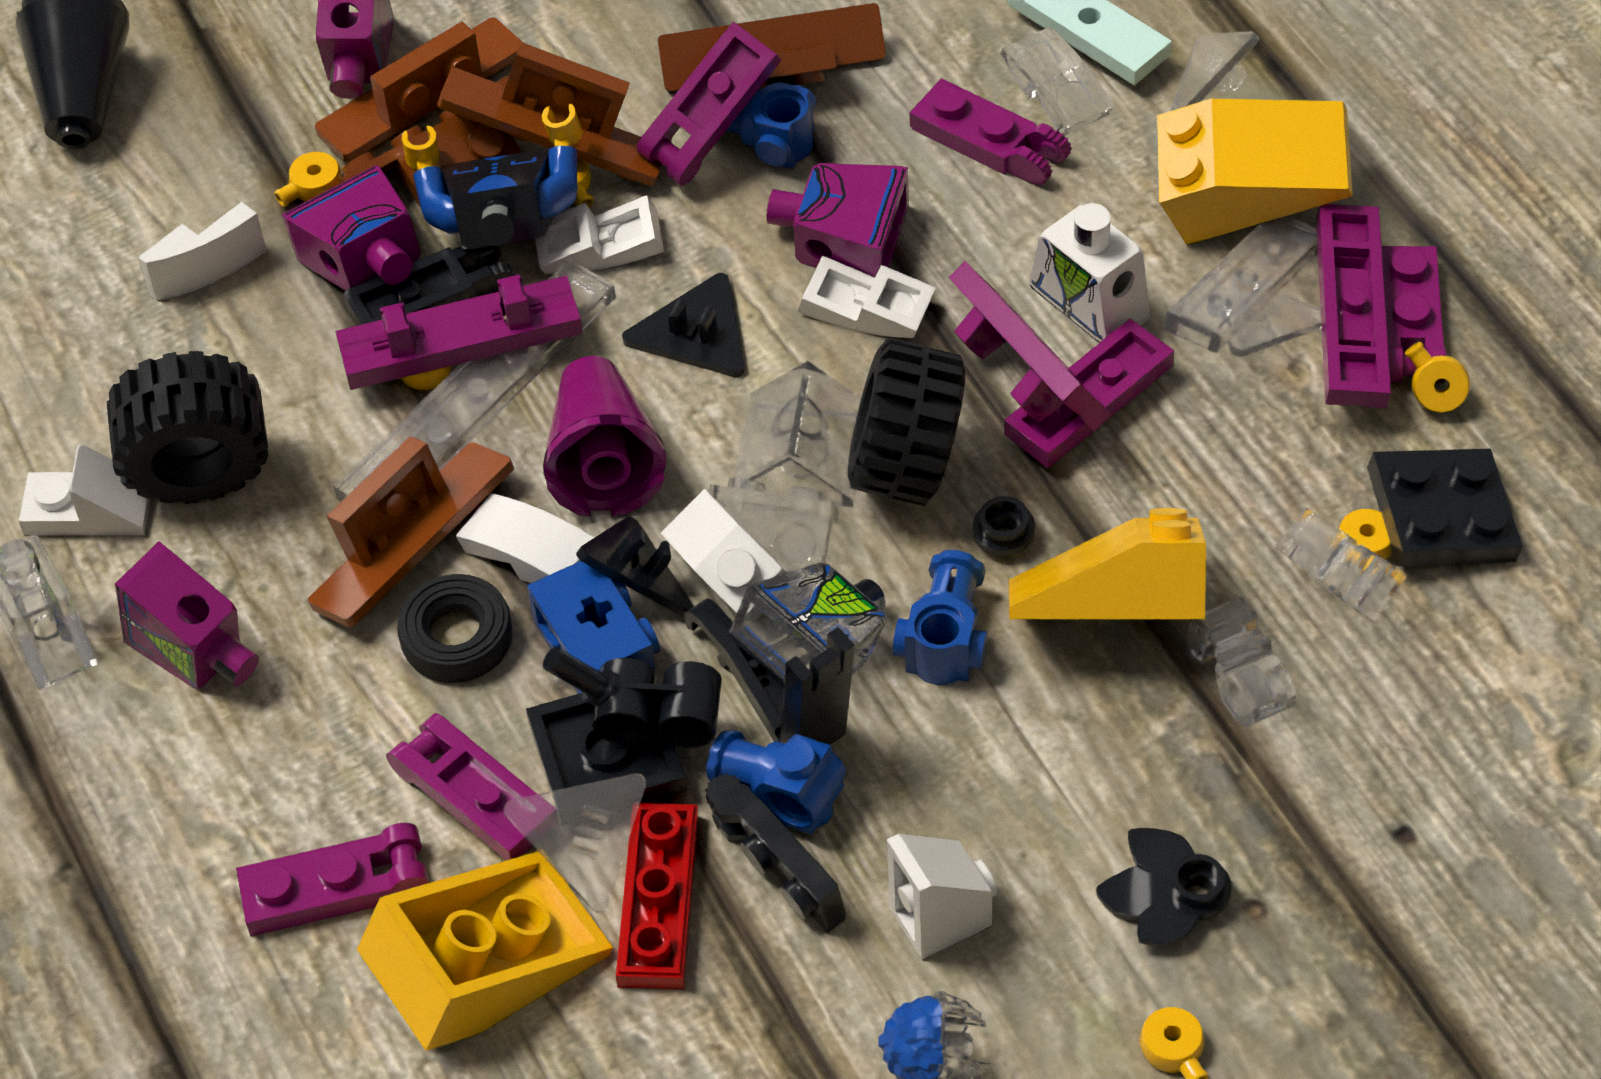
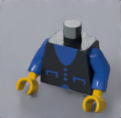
[402,104,583,250]

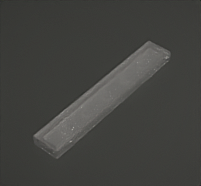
[334,259,616,501]

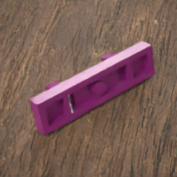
[1316,204,1391,408]
[948,261,1112,432]
[335,275,583,390]

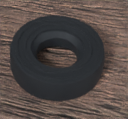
[397,574,512,683]

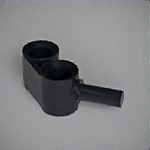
[543,647,722,748]

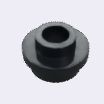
[973,496,1035,556]

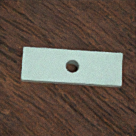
[1008,0,1172,86]

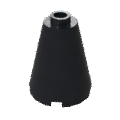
[16,0,130,149]

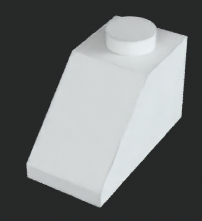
[661,489,793,622]
[887,834,997,960]

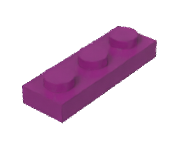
[1004,318,1175,469]

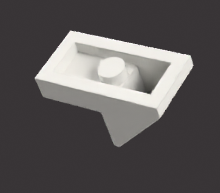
[19,445,151,536]

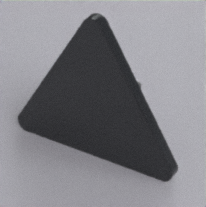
[622,273,744,377]
[576,516,694,617]

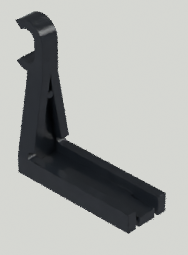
[684,598,855,745]

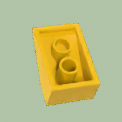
[1157,98,1353,245]
[1008,508,1206,619]
[357,850,613,1051]

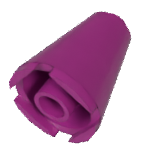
[543,356,667,517]

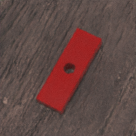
[616,803,699,990]

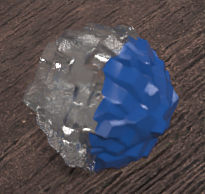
[878,991,990,1079]

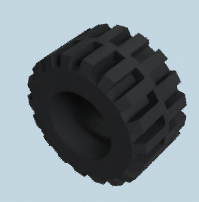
[847,338,965,506]
[106,351,268,504]

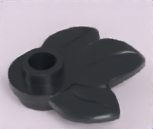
[1096,828,1232,946]

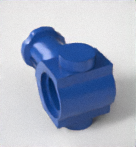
[726,82,817,169]
[893,550,988,685]
[706,729,846,835]

